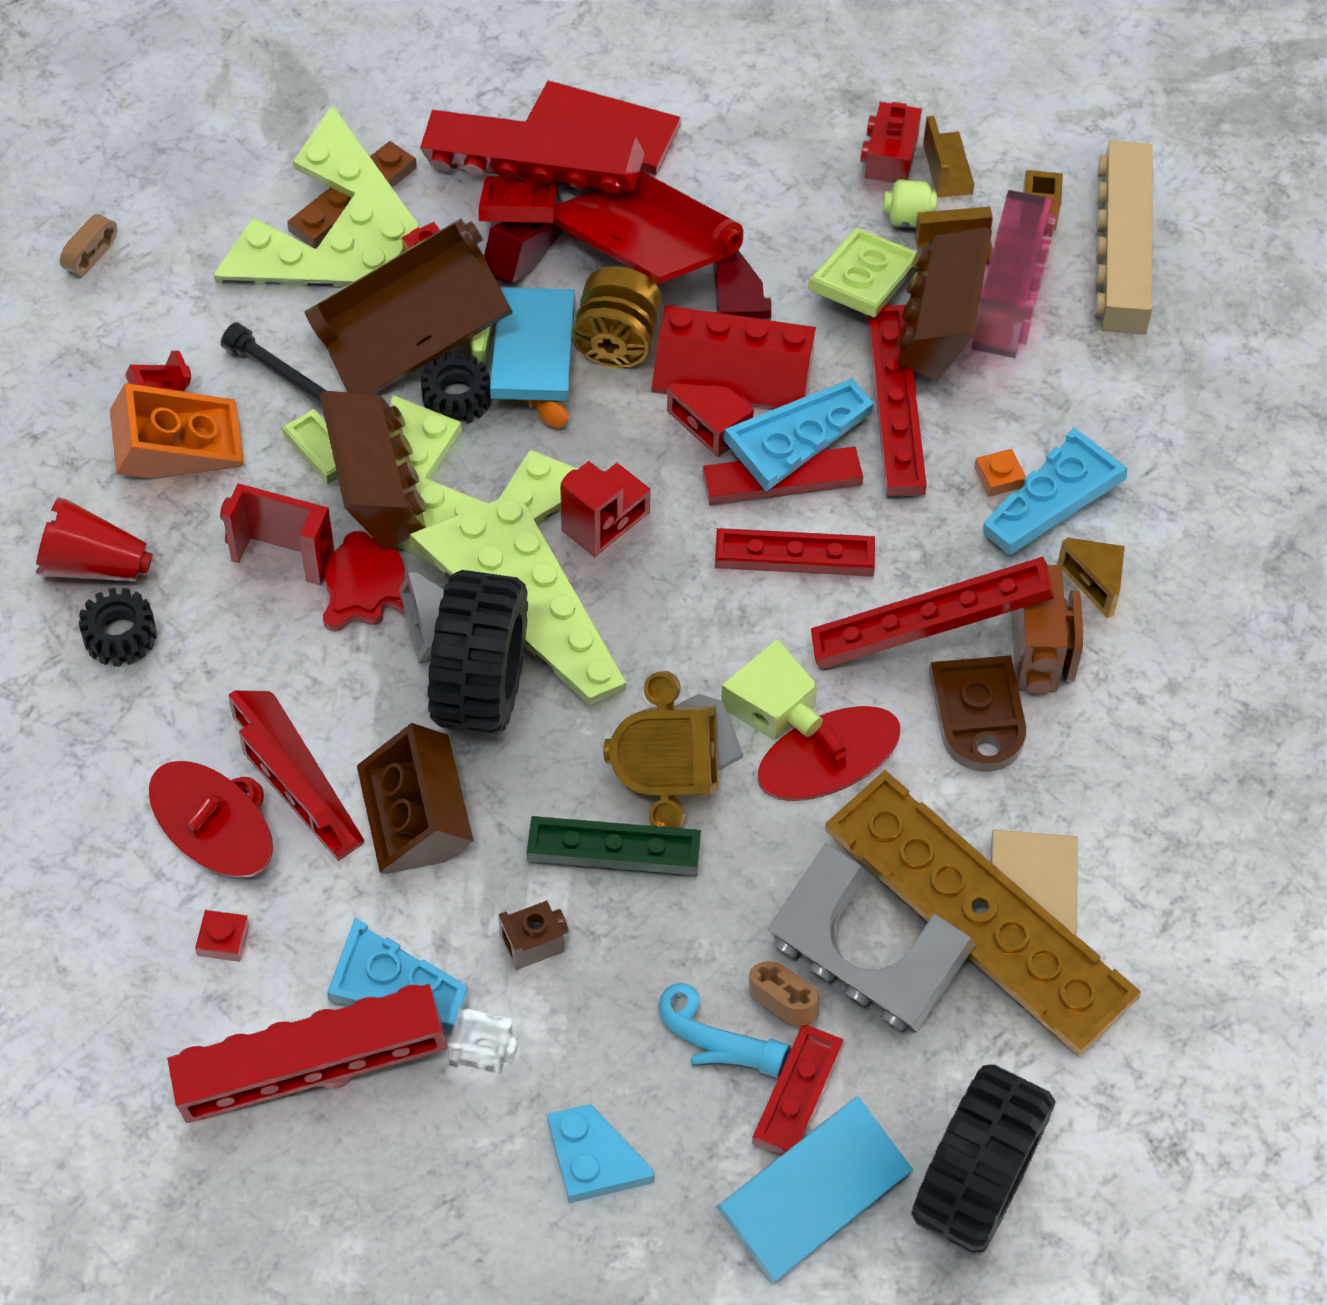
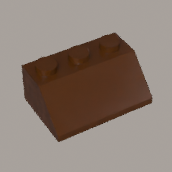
[357,723,474,874]

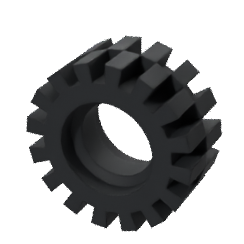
[421,352,491,424]
[78,588,157,667]

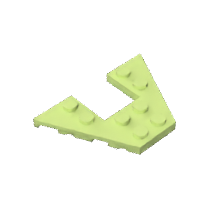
[213,106,419,288]
[391,395,578,563]

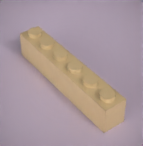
[1095,140,1152,334]

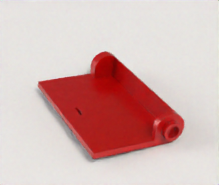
[553,170,744,284]

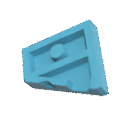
[547,1104,654,1204]

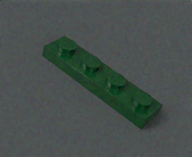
[527,816,701,875]

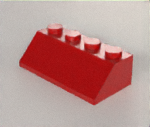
[651,305,816,410]

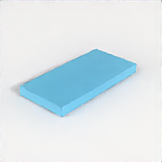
[490,287,574,401]
[716,1096,913,1283]

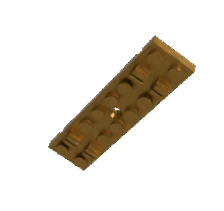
[825,770,1141,1057]

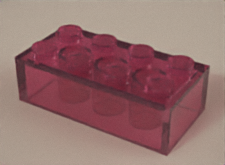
[971,190,1056,358]

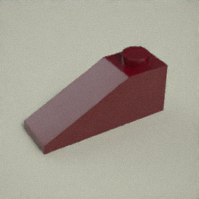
[484,222,564,283]
[713,250,772,320]

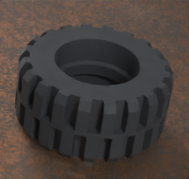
[427,570,528,735]
[911,1064,1056,1253]

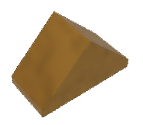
[1057,538,1125,618]

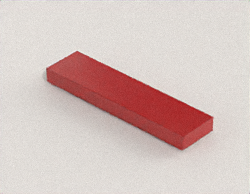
[702,446,863,505]
[715,528,875,577]

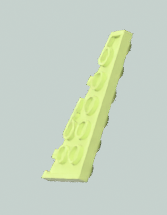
[410,492,626,705]

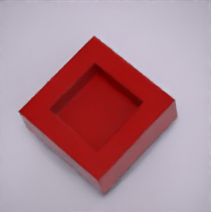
[195,910,249,962]

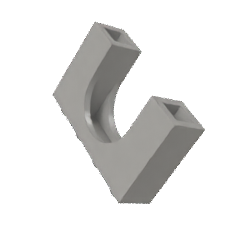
[767,842,976,1032]

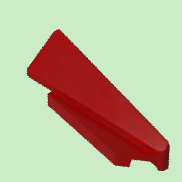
[228,690,364,861]

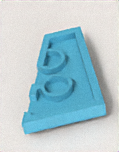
[327,917,468,1033]

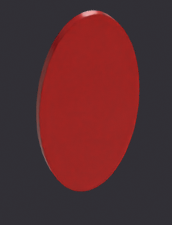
[758,706,900,801]
[149,761,273,878]

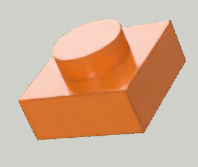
[974,449,1026,497]

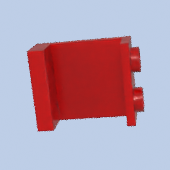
[220,483,335,586]

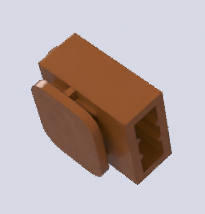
[1011,565,1083,694]

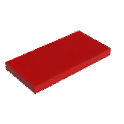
[526,80,681,175]

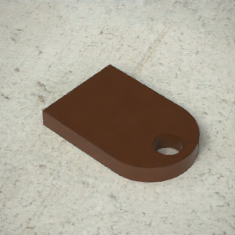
[929,655,1026,772]

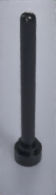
[220,322,327,405]

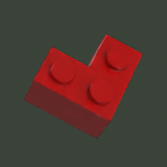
[560,461,651,558]

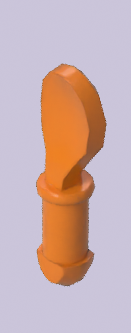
[524,400,569,428]

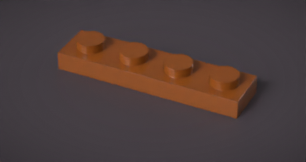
[287,141,417,249]

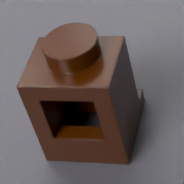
[498,900,569,970]

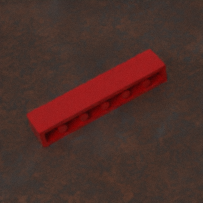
[420,109,645,193]
[167,983,448,1123]

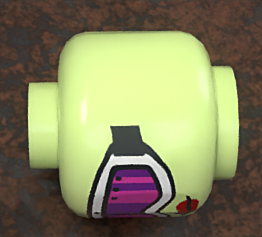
[883,179,937,229]

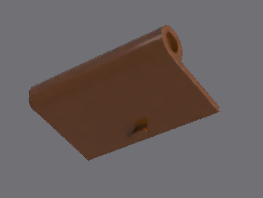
[305,218,513,394]

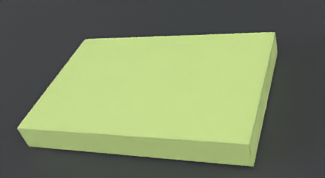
[807,228,916,318]

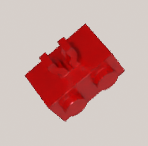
[860,101,922,183]

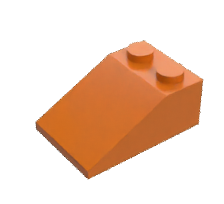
[109,383,244,479]

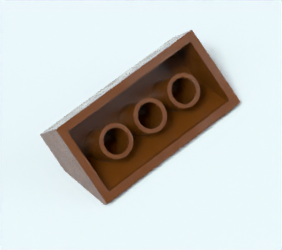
[896,227,992,382]
[319,391,426,551]

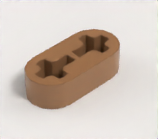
[60,214,117,276]
[749,961,819,1026]

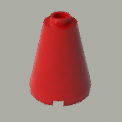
[35,497,153,582]

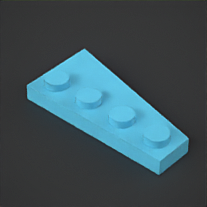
[723,378,874,492]
[983,427,1127,555]

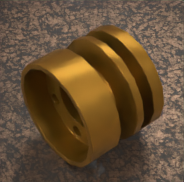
[571,266,662,368]

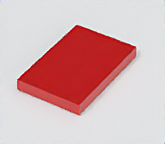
[478,176,558,223]

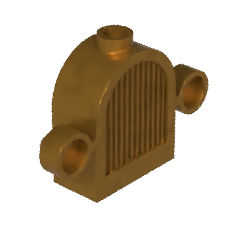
[603,671,719,828]

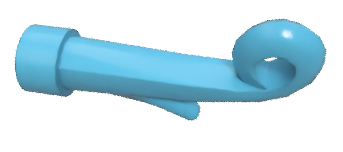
[659,983,791,1079]

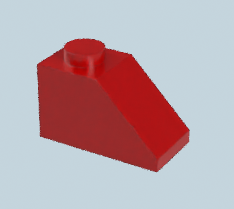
[667,384,754,457]

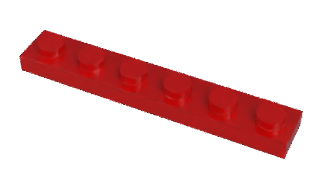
[867,305,927,496]
[811,557,1054,669]

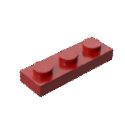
[752,1025,844,1156]

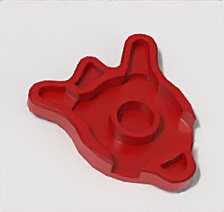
[323,531,405,631]

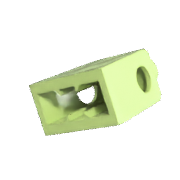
[721,639,823,739]

